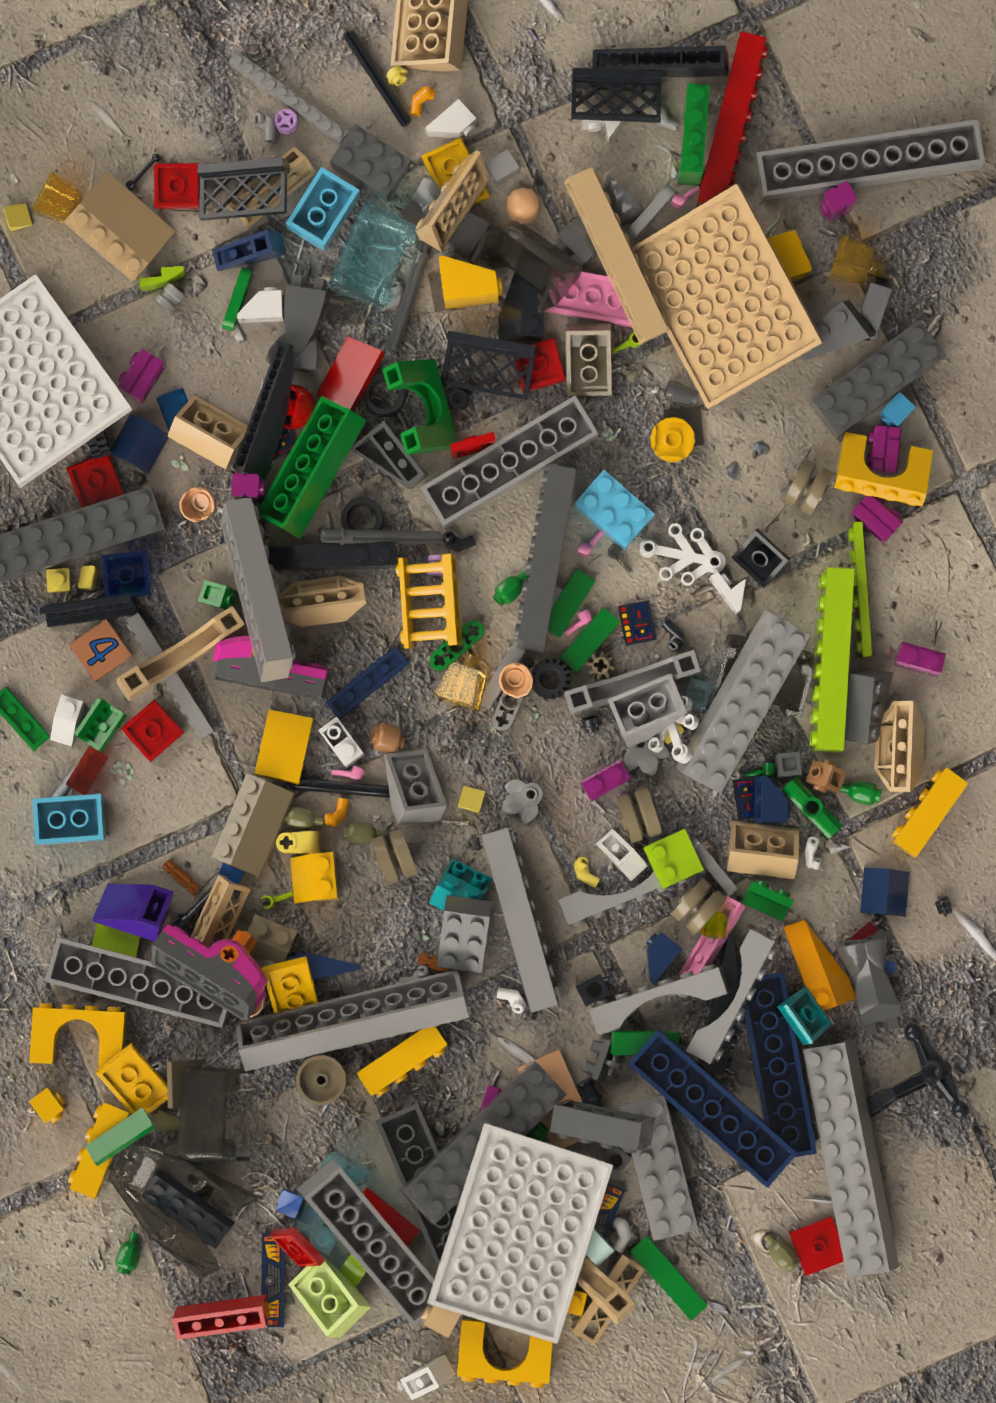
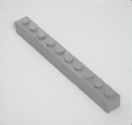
[229,51,348,146]
[476,586,563,710]
[126,613,215,740]

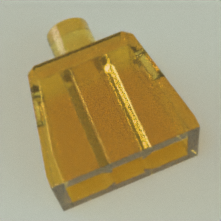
[32,171,83,224]
[828,234,884,284]
[434,654,486,711]

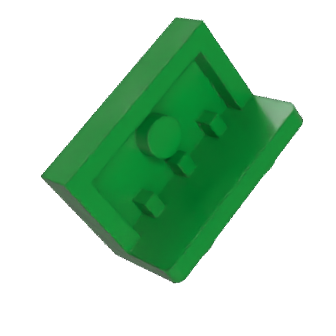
[74,697,127,753]
[742,880,794,921]

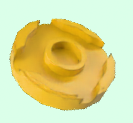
[650,417,695,462]

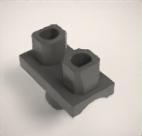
[583,1039,624,1083]

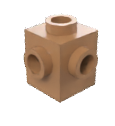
[806,759,847,793]

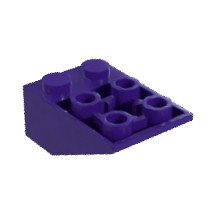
[92,884,174,941]

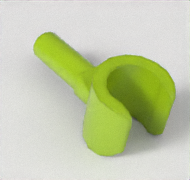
[612,332,640,354]
[261,891,293,909]

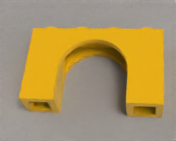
[834,432,933,506]
[29,1003,127,1066]
[457,1318,553,1388]

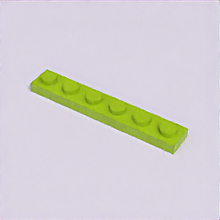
[848,522,872,659]

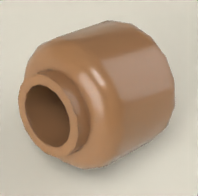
[370,722,405,754]

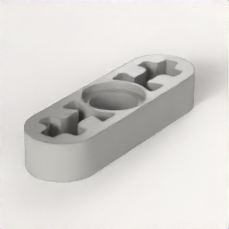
[626,185,677,240]
[492,692,524,731]
[691,839,738,897]

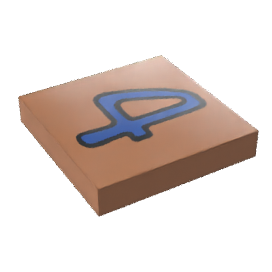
[69,619,133,682]

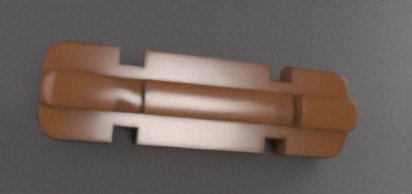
[162,859,201,896]
[417,952,461,974]

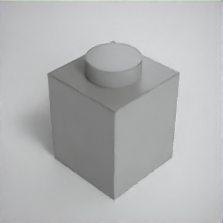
[485,149,519,187]

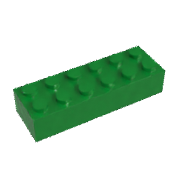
[258,396,366,539]

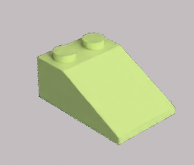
[288,1254,371,1338]

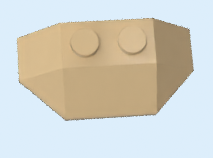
[278,576,366,628]
[874,701,925,792]

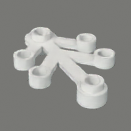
[639,523,726,586]
[648,696,699,764]

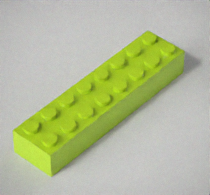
[809,567,855,753]

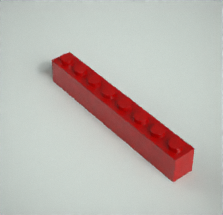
[696,31,769,207]

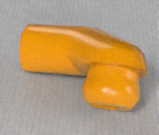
[410,86,435,117]
[324,798,349,827]

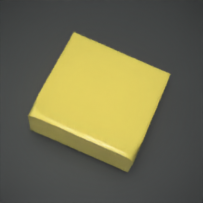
[3,203,33,232]
[78,566,98,591]
[458,786,485,813]

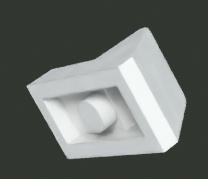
[581,109,627,143]
[709,571,746,615]

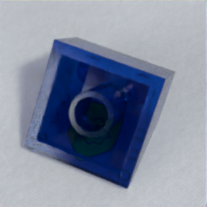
[101,550,152,598]

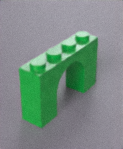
[677,83,710,186]
[383,359,458,455]

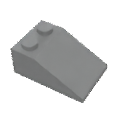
[608,673,687,748]
[384,749,447,825]

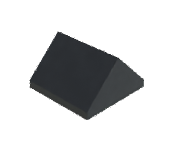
[731,529,790,588]

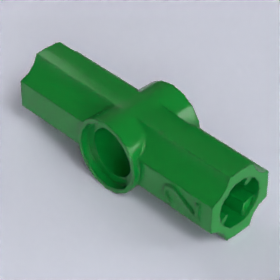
[781,776,843,839]

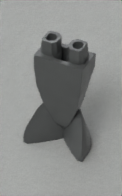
[398,174,499,264]
[551,176,645,271]
[266,274,330,373]
[834,929,902,1035]

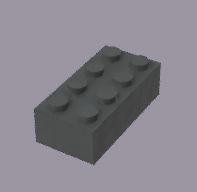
[550,1099,655,1153]

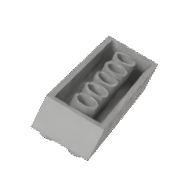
[619,1095,698,1241]

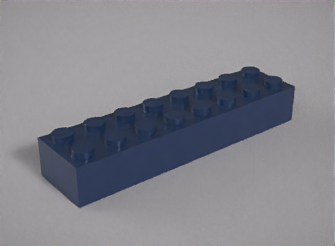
[738,972,817,1158]
[628,1029,799,1188]

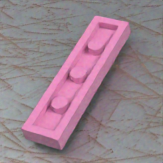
[679,895,745,975]

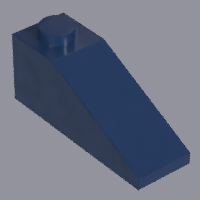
[212,230,286,271]
[287,949,360,980]

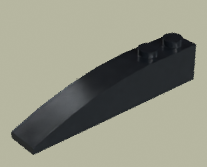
[592,46,729,77]
[233,341,293,480]
[267,543,396,571]
[698,935,738,1076]

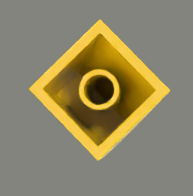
[769,230,813,282]
[439,256,502,310]
[290,852,339,904]

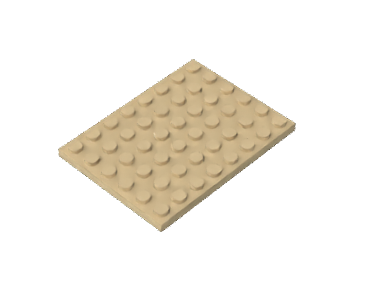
[630,184,824,409]

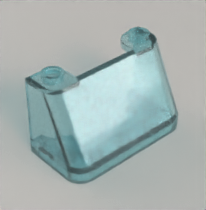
[327,203,417,309]
[294,1152,371,1255]

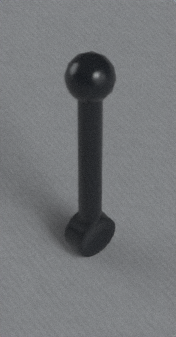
[126,153,161,190]

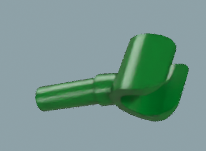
[744,763,775,778]

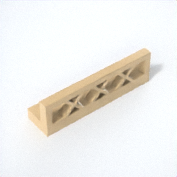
[228,147,317,229]
[190,874,251,948]
[571,1254,645,1346]

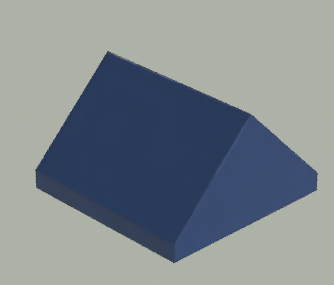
[111,414,169,474]
[860,867,909,917]

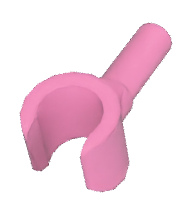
[670,185,700,209]
[577,530,604,557]
[564,610,592,636]
[331,766,365,781]

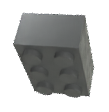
[330,124,411,202]
[437,895,492,973]

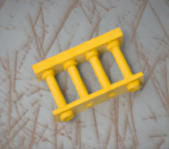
[396,554,463,649]

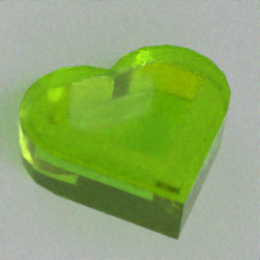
[701,911,728,939]

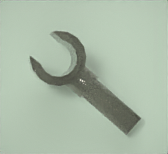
[608,544,632,573]

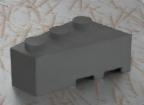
[801,300,876,361]
[350,421,429,489]
[845,668,893,745]

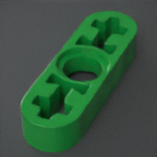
[222,267,253,332]
[430,620,484,671]

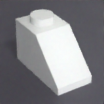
[425,99,476,139]
[237,287,284,323]
[50,695,86,746]
[596,829,647,881]
[401,1355,456,1400]

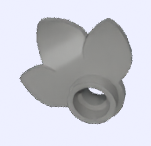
[624,739,669,776]
[502,779,543,824]

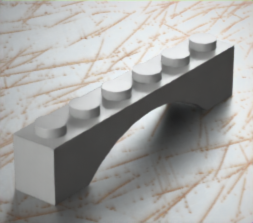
[564,650,701,715]
[558,871,692,928]
[686,929,778,1064]
[589,964,730,1035]

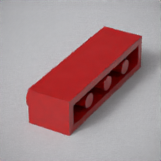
[172,1294,271,1340]

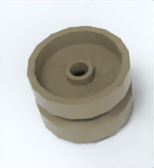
[782,458,833,516]
[616,787,662,844]
[371,828,418,886]
[670,877,726,935]
[296,1054,347,1106]

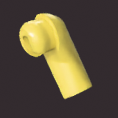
[574,857,600,888]

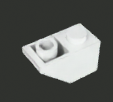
[318,717,364,768]

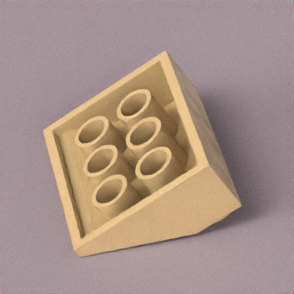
[390,0,468,72]
[416,151,490,252]
[64,171,175,282]

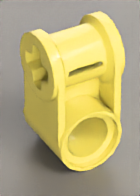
[276,831,319,855]

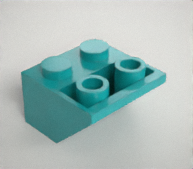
[429,858,493,911]

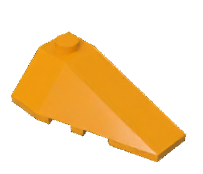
[783,920,855,1011]

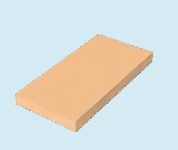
[517,1049,582,1148]

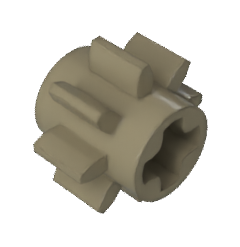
[586,652,614,681]

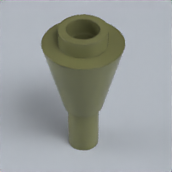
[152,1110,195,1132]

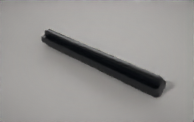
[344,30,412,127]
[290,778,390,798]

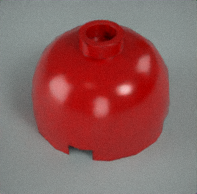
[283,384,316,429]

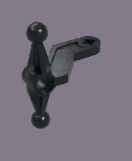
[868,1023,970,1119]

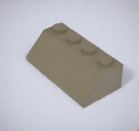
[212,773,295,877]

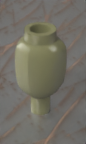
[283,807,324,830]
[343,822,385,844]
[764,1233,799,1272]

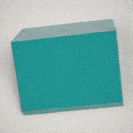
[777,986,832,1044]

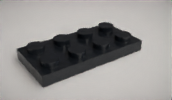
[141,1169,235,1249]

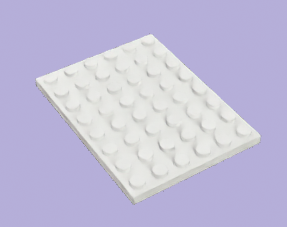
[0,274,132,488]
[427,1123,613,1344]

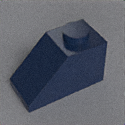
[754,776,791,824]
[646,932,682,985]

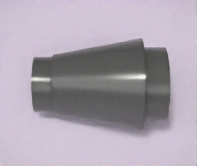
[664,380,698,405]

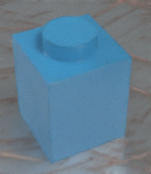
[879,392,916,428]

